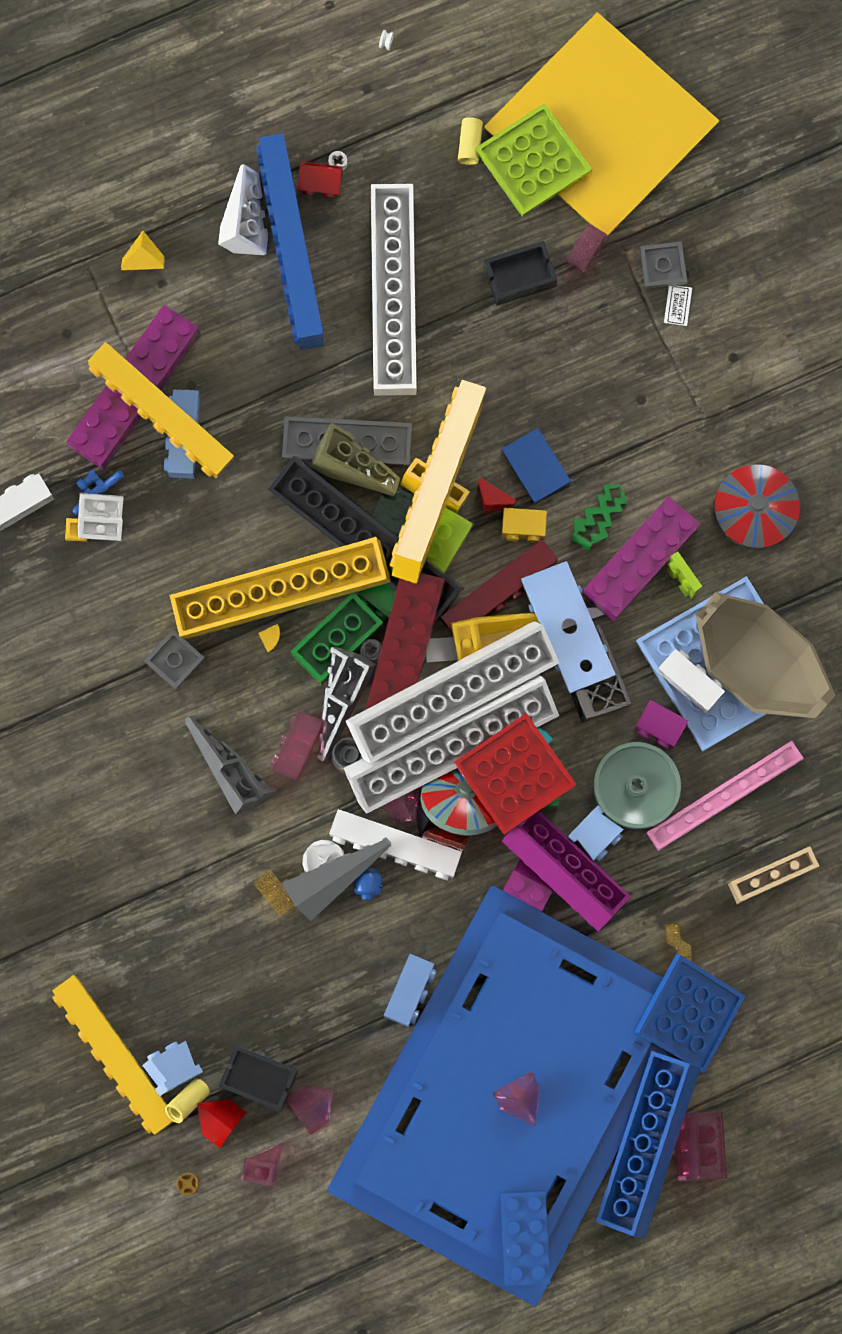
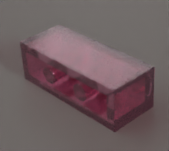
[271,711,324,783]

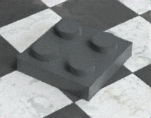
[639,241,687,289]
[144,629,205,690]

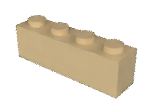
[728,846,819,904]

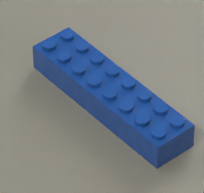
[596,1051,701,1239]

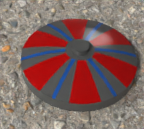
[714,464,800,550]

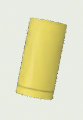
[458,118,483,165]
[165,1078,210,1123]

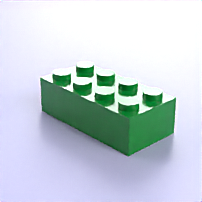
[291,593,384,686]

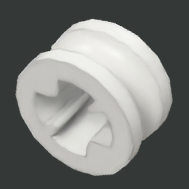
[379,30,394,50]
[328,151,347,171]

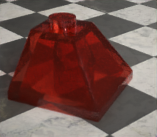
[423,826,470,855]

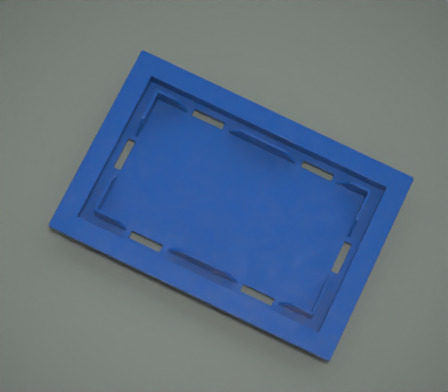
[327,886,669,1306]

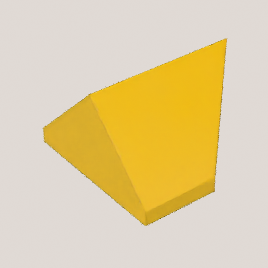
[121,231,165,270]

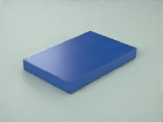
[501,428,571,504]

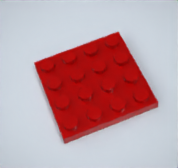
[454,713,577,835]

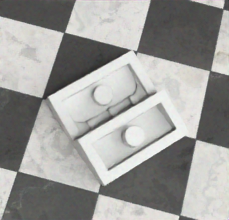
[78,493,123,541]

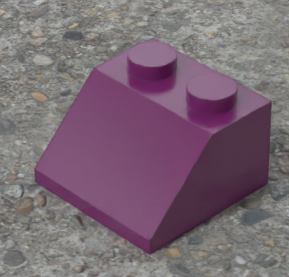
[635,700,688,750]
[503,859,553,912]

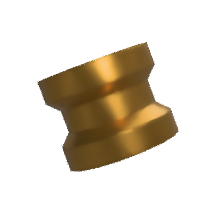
[176,1173,200,1195]

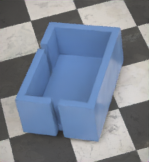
[384,954,437,1027]

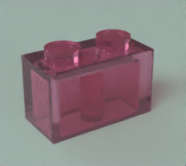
[566,223,608,273]

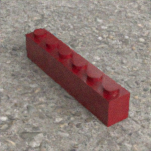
[440,539,558,636]

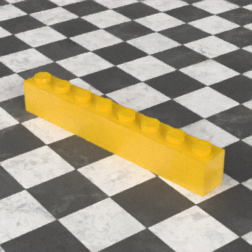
[88,342,234,478]
[52,975,174,1135]

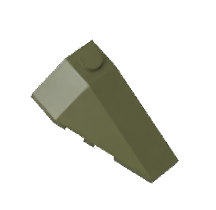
[310,423,400,496]

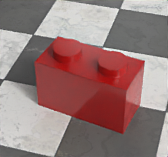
[297,162,343,197]

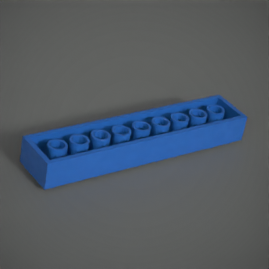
[256,133,324,350]

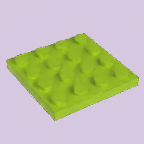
[475,103,592,217]

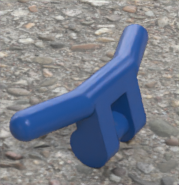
[72,469,124,515]

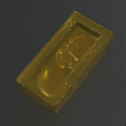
[253,870,295,918]

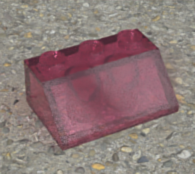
[676,1111,727,1181]

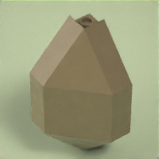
[696,592,835,718]

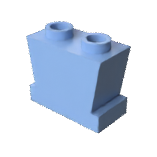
[568,805,623,861]
[142,1041,203,1096]

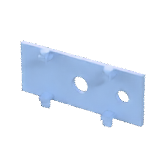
[521,561,616,693]

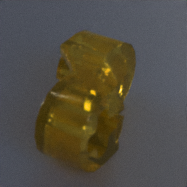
[665,923,692,962]

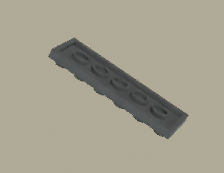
[282,416,412,467]

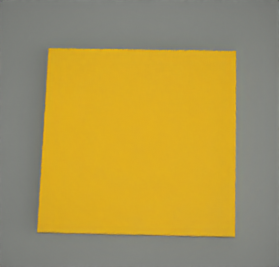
[484,12,719,238]

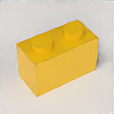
[502,508,547,543]

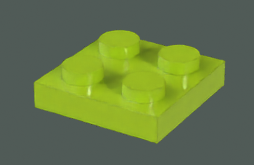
[667,551,703,599]

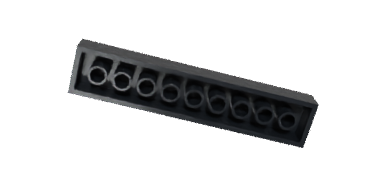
[268,456,465,622]

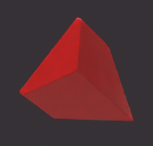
[478,477,516,514]
[197,1099,247,1148]

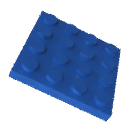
[634,954,746,1073]

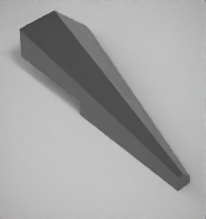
[317,646,377,762]
[185,715,277,815]
[282,838,391,921]

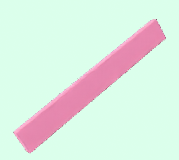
[646,741,804,851]

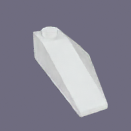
[218,164,268,255]

